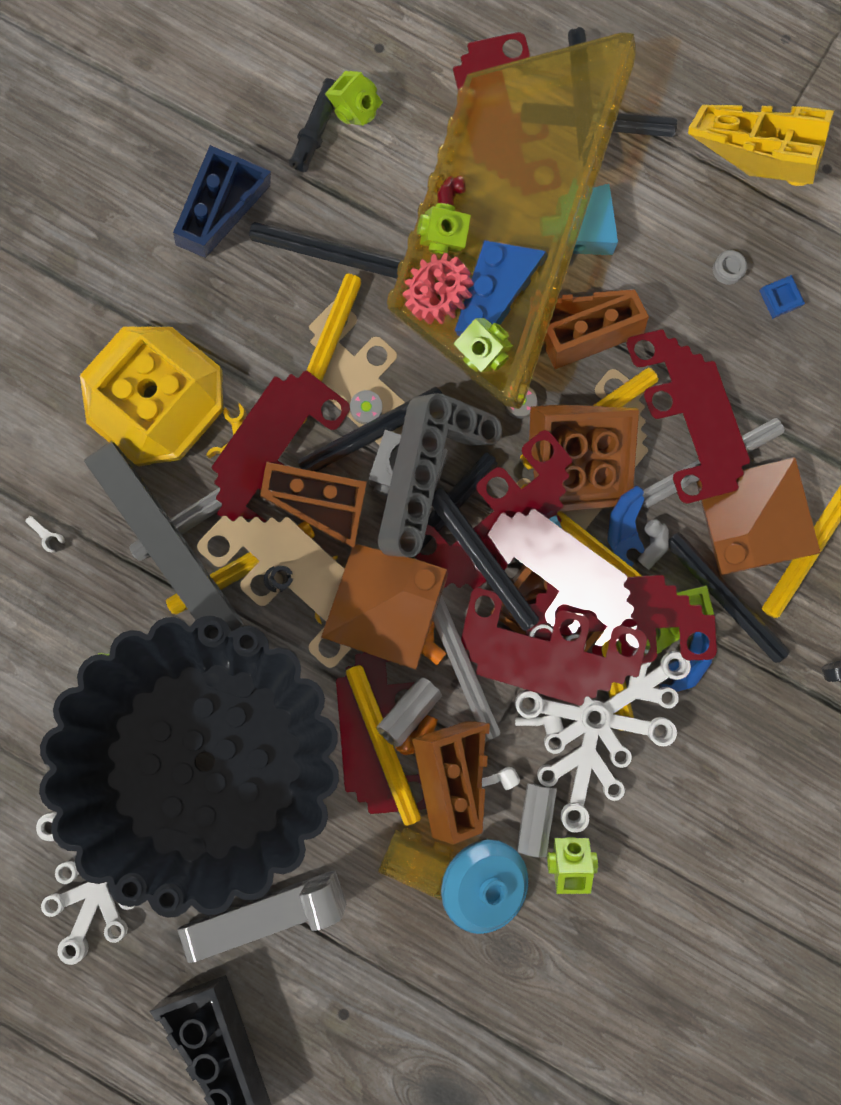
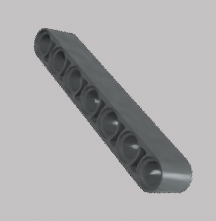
[84,440,243,632]

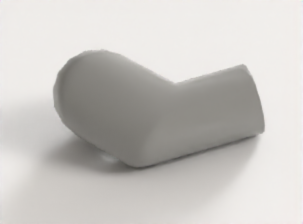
[637,519,669,570]

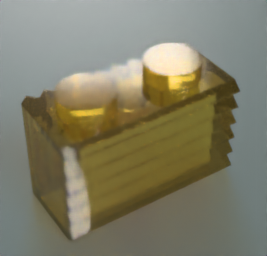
[378,828,455,900]

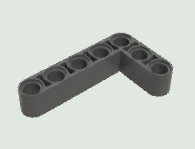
[378,393,502,557]

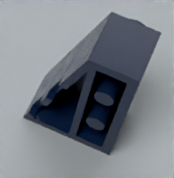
[173,145,271,258]

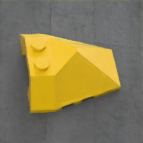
[688,105,834,186]

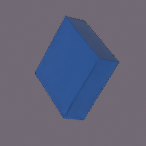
[759,275,805,319]

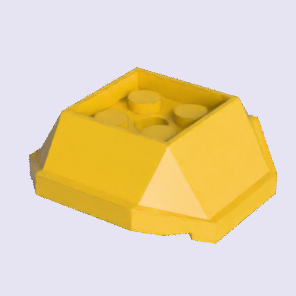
[80,327,223,467]

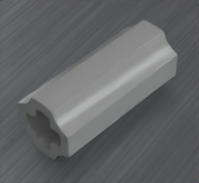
[376,677,442,747]
[516,783,557,857]

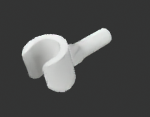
[25,516,65,553]
[515,715,564,735]
[482,767,520,790]

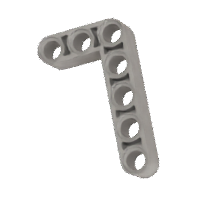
[177,871,347,963]

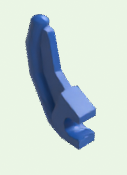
[607,486,645,567]
[659,632,713,692]

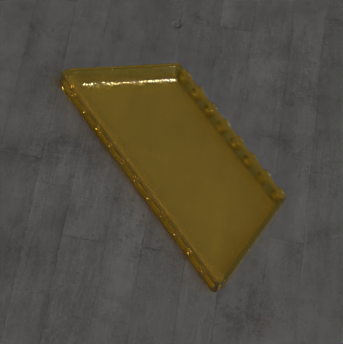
[387,32,636,409]

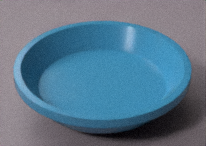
[441,840,528,934]

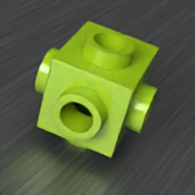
[325,71,383,126]
[417,203,471,255]
[454,318,513,372]
[547,837,598,894]

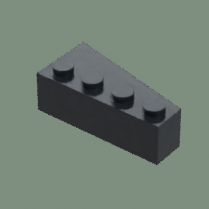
[149,975,272,1105]

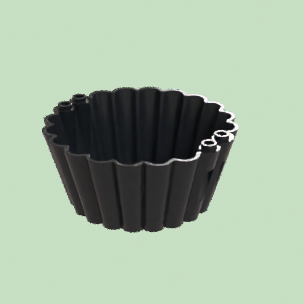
[39,616,339,918]

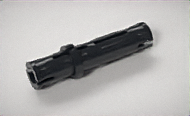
[289,78,336,172]
[263,566,293,592]

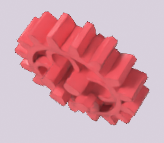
[403,253,474,325]

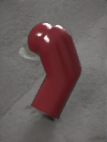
[437,176,466,206]

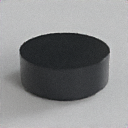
[821,660,841,682]

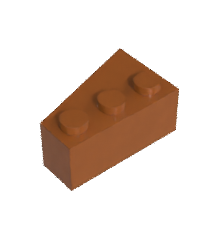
[530,289,649,369]
[260,462,367,548]
[412,720,490,844]

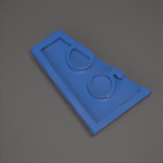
[455,240,548,336]

